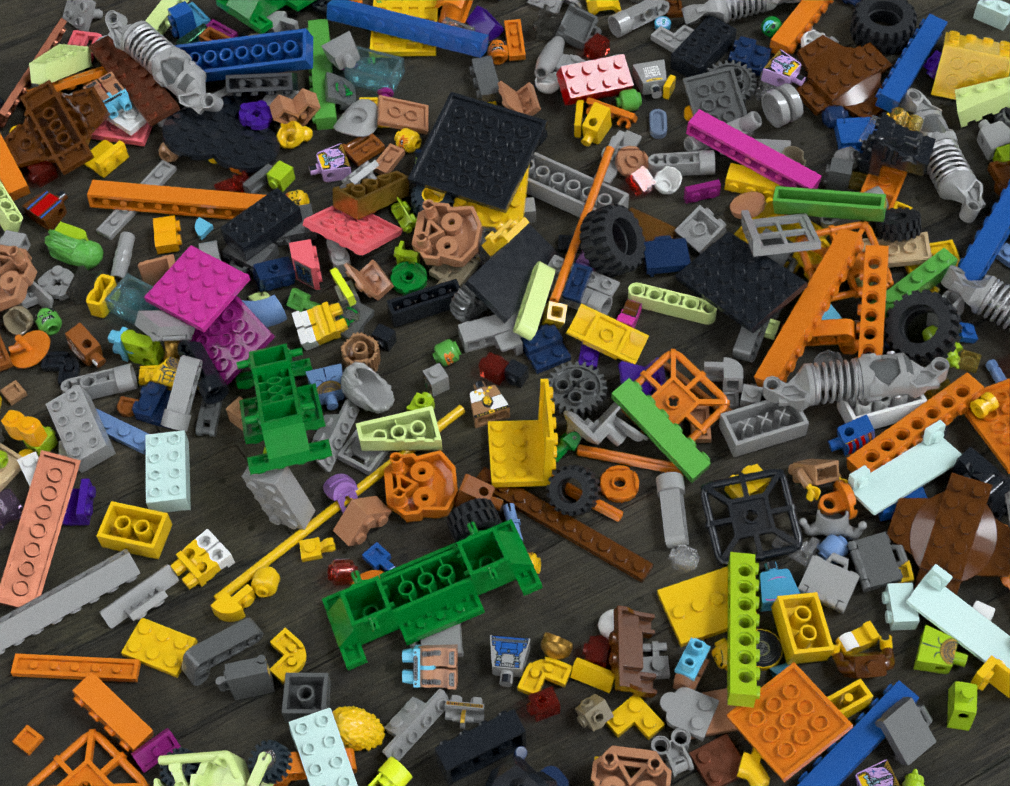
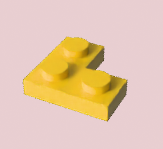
[605,696,665,740]

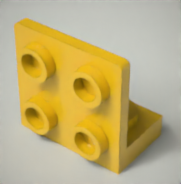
[971,655,1010,698]

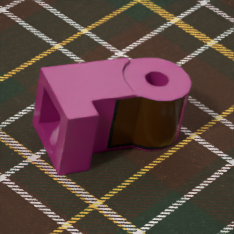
[617,299,642,328]

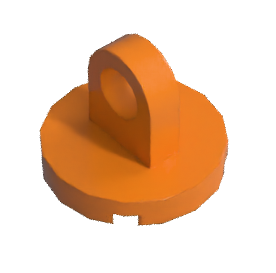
[818,480,858,520]

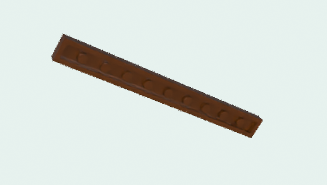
[476,467,653,583]

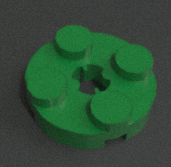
[391,261,427,295]

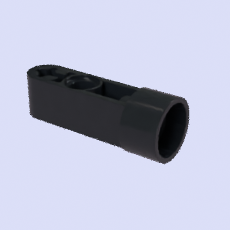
[178,340,229,404]

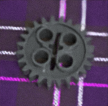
[707,60,757,104]
[547,361,607,417]

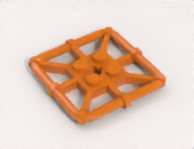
[795,221,894,302]
[620,349,730,442]
[26,729,149,786]

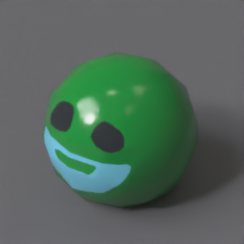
[761,16,782,37]

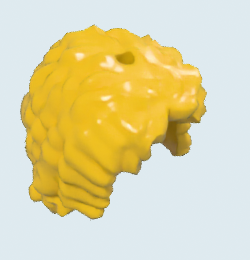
[332,706,385,751]

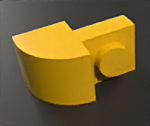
[211,584,256,622]

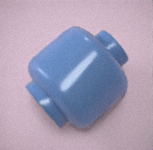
[818,534,849,565]

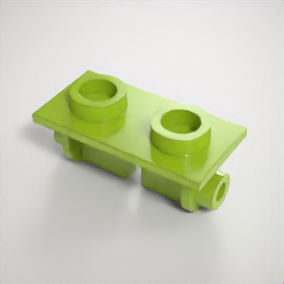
[391,197,417,233]

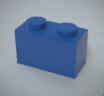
[167,1,199,42]

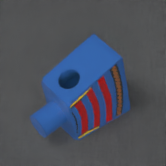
[828,414,875,456]

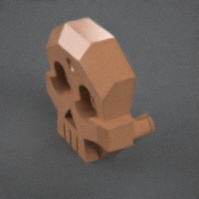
[412,199,483,267]
[0,245,37,311]
[591,746,672,786]

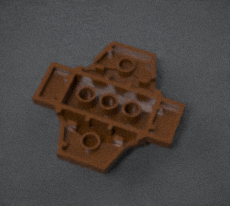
[796,35,892,118]
[4,80,111,175]
[887,473,1010,595]

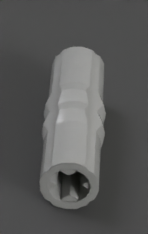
[110,232,135,284]

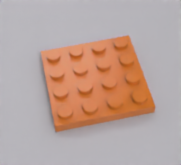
[727,662,853,782]

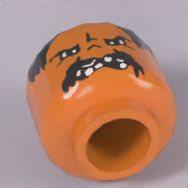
[487,40,509,65]

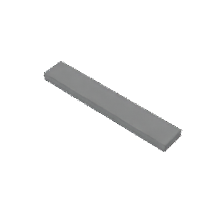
[96,160,177,240]

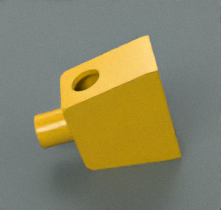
[581,102,612,147]

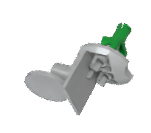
[555,403,649,463]

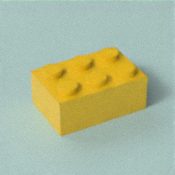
[97,501,172,559]
[771,592,835,665]

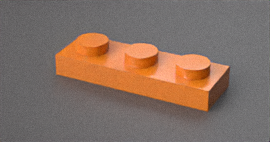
[504,19,526,61]

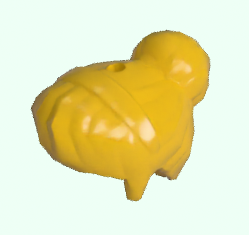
[276,121,313,149]

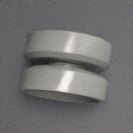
[761,83,803,128]

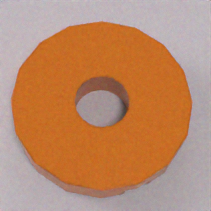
[600,465,639,503]

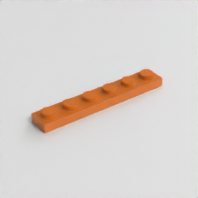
[26,66,108,93]
[11,653,141,682]

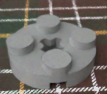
[38,266,76,301]

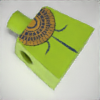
[913,625,968,674]

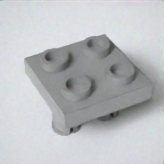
[62,0,103,32]
[339,160,379,189]

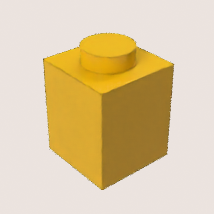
[542,301,567,329]

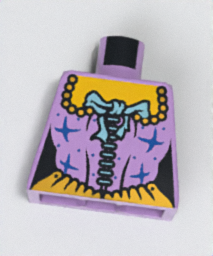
[761,49,806,87]
[308,143,351,182]
[855,760,900,786]

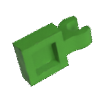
[287,288,321,312]

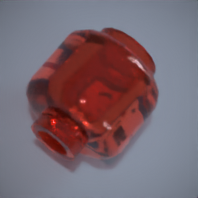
[327,559,358,586]

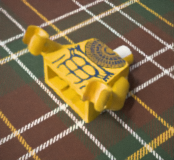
[138,357,181,391]

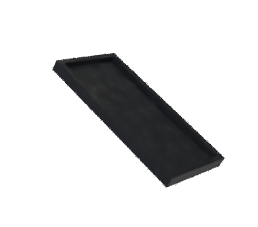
[464,223,563,323]

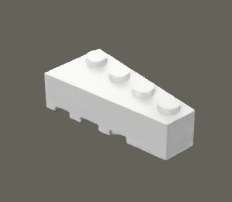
[837,394,927,429]

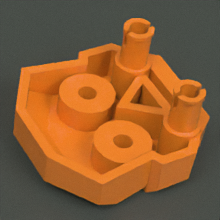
[384,450,458,522]

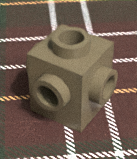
[575,694,614,731]

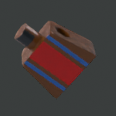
[22,191,68,231]

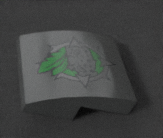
[324,72,356,111]
[335,300,374,340]

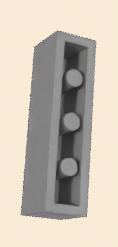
[458,309,522,353]

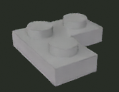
[650,24,694,53]

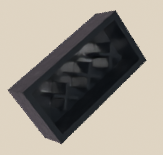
[670,15,737,77]
[221,188,303,261]
[435,709,526,786]

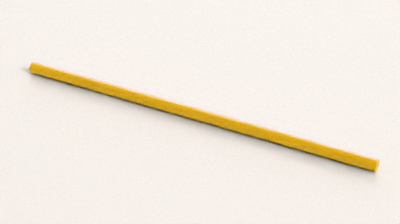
[213,405,465,600]

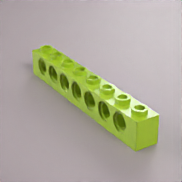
[727,552,760,708]

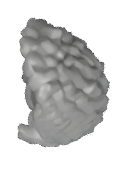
[341,362,395,414]

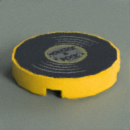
[743,629,783,671]

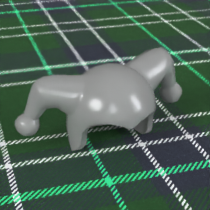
[799,510,867,541]

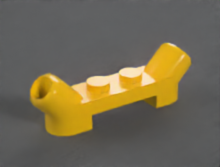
[737,748,770,786]

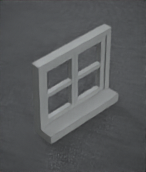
[741,210,821,257]

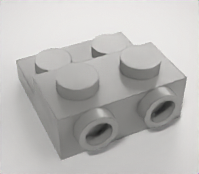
[674,205,727,254]

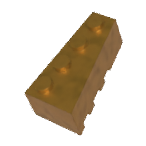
[333,171,409,220]

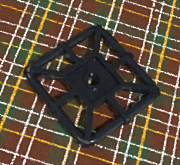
[700,468,803,566]

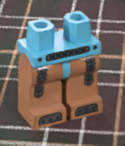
[83,71,133,120]
[673,638,711,690]
[402,644,458,690]

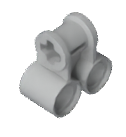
[650,728,694,778]

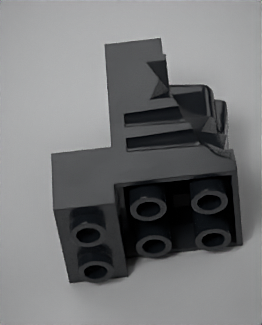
[856,112,936,177]
[949,447,1010,522]

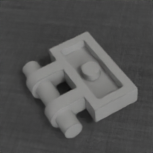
[640,641,670,679]

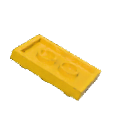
[121,618,197,678]

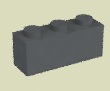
[469,56,502,104]

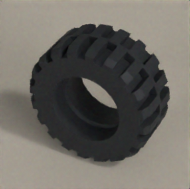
[850,0,917,55]
[579,203,646,277]
[884,289,962,366]

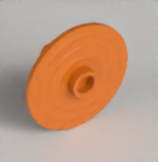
[9,330,50,369]

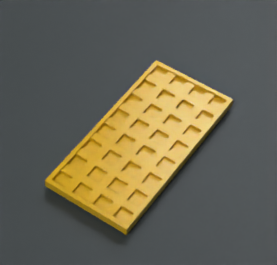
[369,0,438,56]

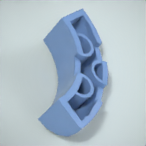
[242,295,287,327]

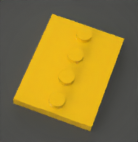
[657,566,757,647]

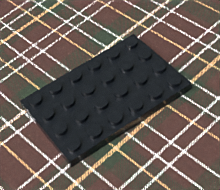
[675,231,808,333]

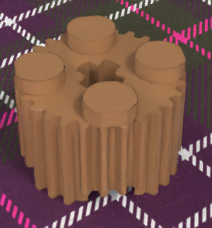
[341,332,381,372]

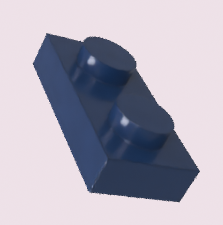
[562,263,593,303]

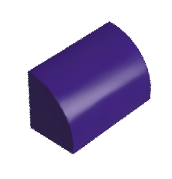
[466,5,505,41]

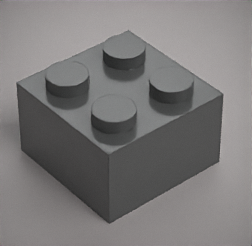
[282,673,331,723]

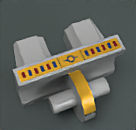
[445,695,484,729]

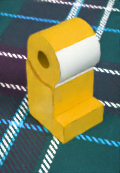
[835,621,880,655]

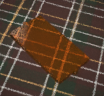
[630,207,676,242]

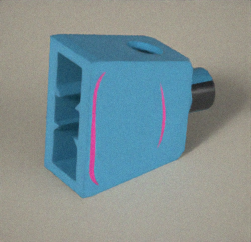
[758,561,800,612]

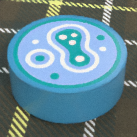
[654,16,671,30]

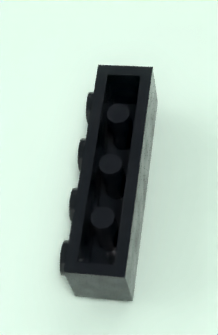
[225,72,298,97]
[386,279,461,328]

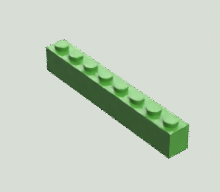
[306,19,337,130]

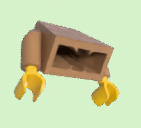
[788,459,848,501]

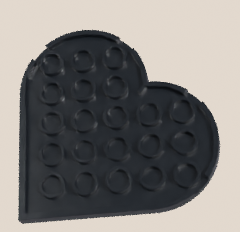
[162,93,280,173]

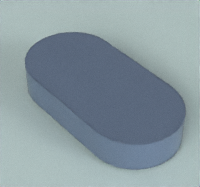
[649,109,667,139]

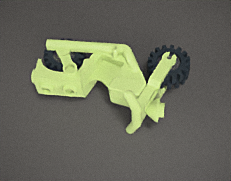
[154,740,292,786]

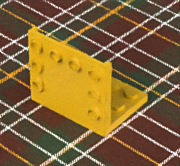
[931,31,1010,100]
[488,379,558,487]

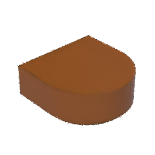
[117,396,139,417]

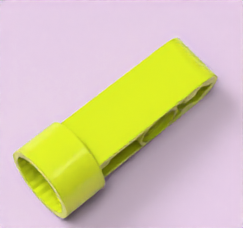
[368,756,413,786]

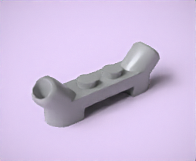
[684,111,762,152]

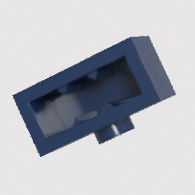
[253,256,295,292]

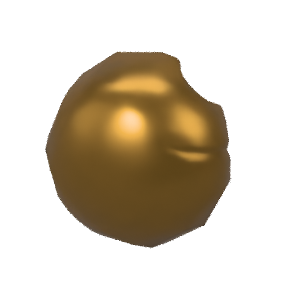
[163,341,180,361]
[541,632,573,660]

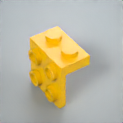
[84,140,129,178]

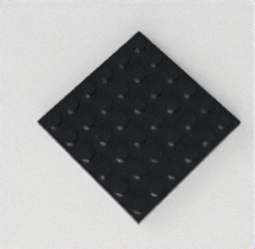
[408,92,548,213]

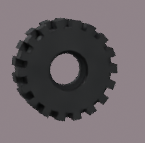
[874,207,922,242]

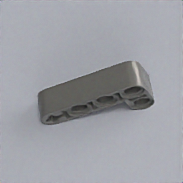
[733,310,781,363]
[181,617,264,686]

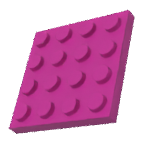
[144,245,250,332]

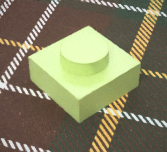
[764,319,780,340]

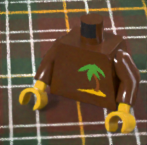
[831,635,895,679]

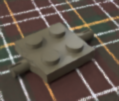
[429,246,479,287]

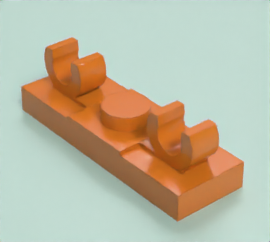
[586,97,638,130]

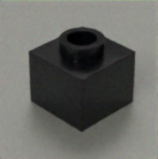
[372,323,397,352]
[504,359,529,388]

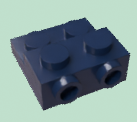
[728,36,772,76]
[521,324,571,374]
[132,381,172,430]

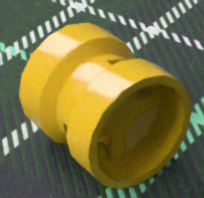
[970,392,999,419]

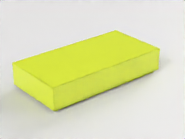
[330,267,356,307]

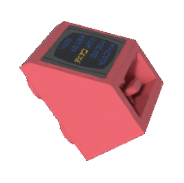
[289,239,323,290]

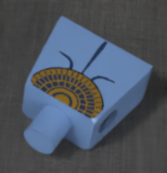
[306,364,345,410]

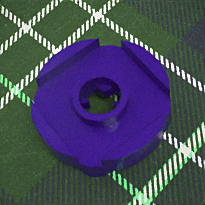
[239,100,273,130]

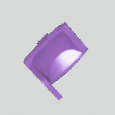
[323,473,358,513]

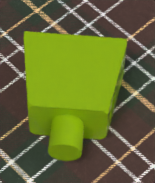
[947,681,978,731]

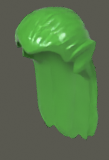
[45,229,104,271]

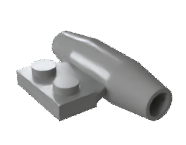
[535,36,585,79]

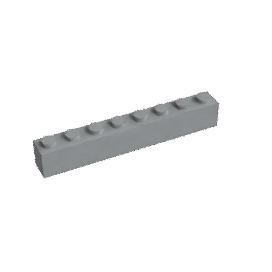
[0,549,140,655]

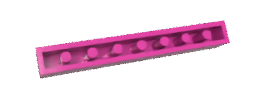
[686,109,822,189]

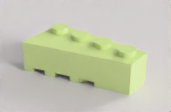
[29,44,92,86]
[955,77,1010,128]
[356,406,442,451]

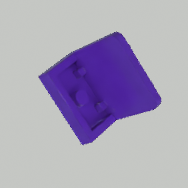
[618,357,666,396]
[62,479,96,525]

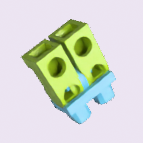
[108,327,165,366]

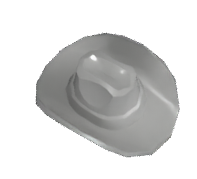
[333,99,378,137]

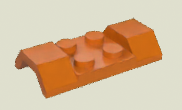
[860,165,907,210]

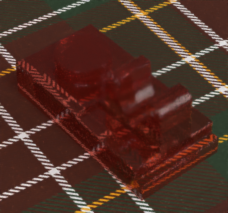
[214,171,249,193]

